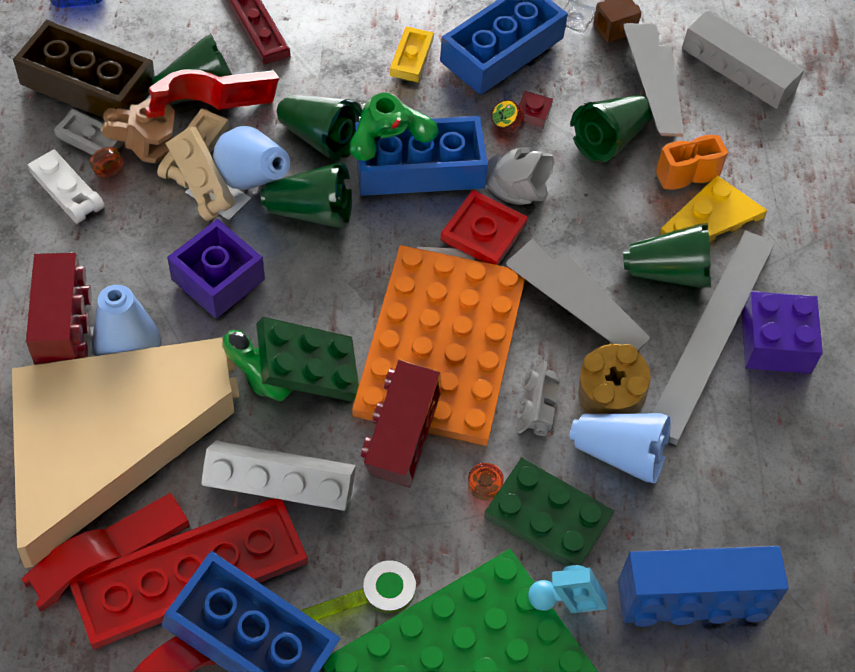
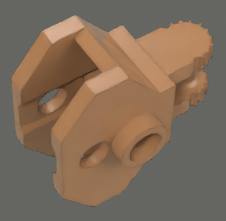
[101,97,175,163]

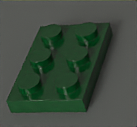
[256,317,359,401]
[484,457,614,566]

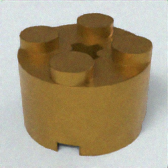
[579,344,651,414]

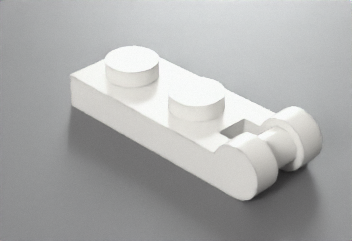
[27,149,105,224]

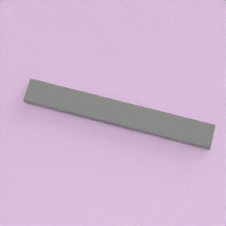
[653,230,775,445]

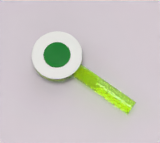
[300,561,416,621]

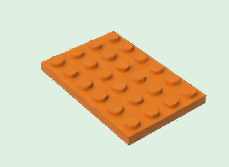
[352,245,525,446]

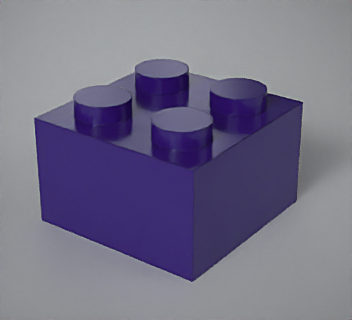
[167,219,265,319]
[742,291,823,374]

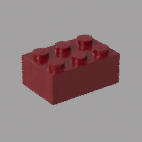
[26,252,92,365]
[361,359,443,488]

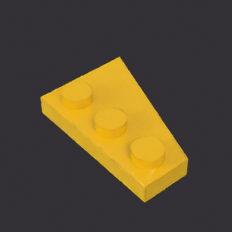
[659,175,768,242]

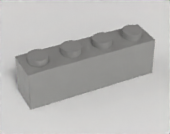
[682,10,804,109]
[201,440,356,511]

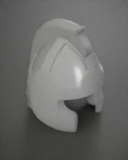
[486,147,554,205]

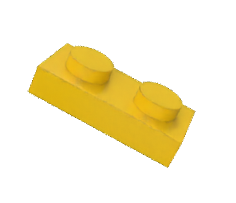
[390,26,434,83]

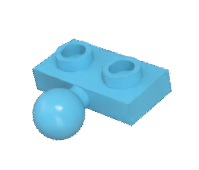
[528,565,607,613]

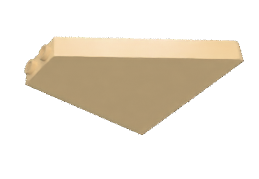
[12,337,239,568]

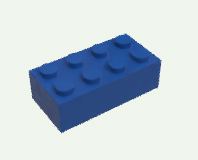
[440,0,568,95]
[355,116,488,196]
[618,546,789,627]
[162,551,341,672]

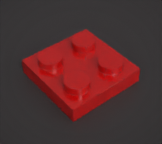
[440,190,528,265]

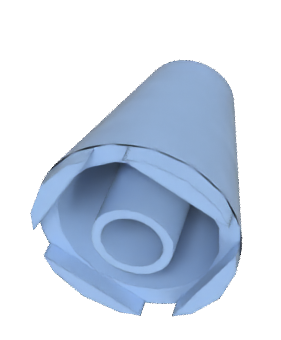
[213,126,290,190]
[92,285,161,356]
[570,413,671,483]

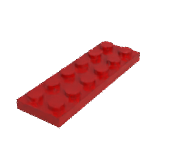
[70,498,308,650]

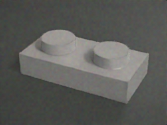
[54,109,125,161]

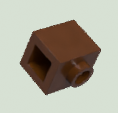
[593,0,641,43]

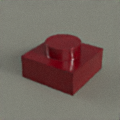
[515,91,553,128]

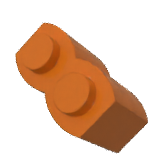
[655,134,728,190]

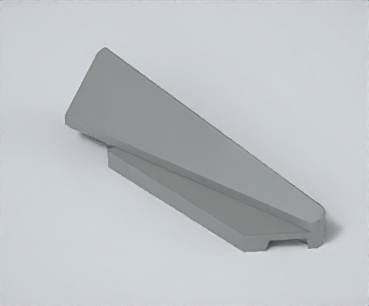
[623,23,684,136]
[507,238,651,351]

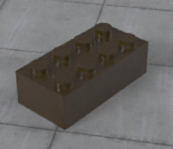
[13,19,155,118]

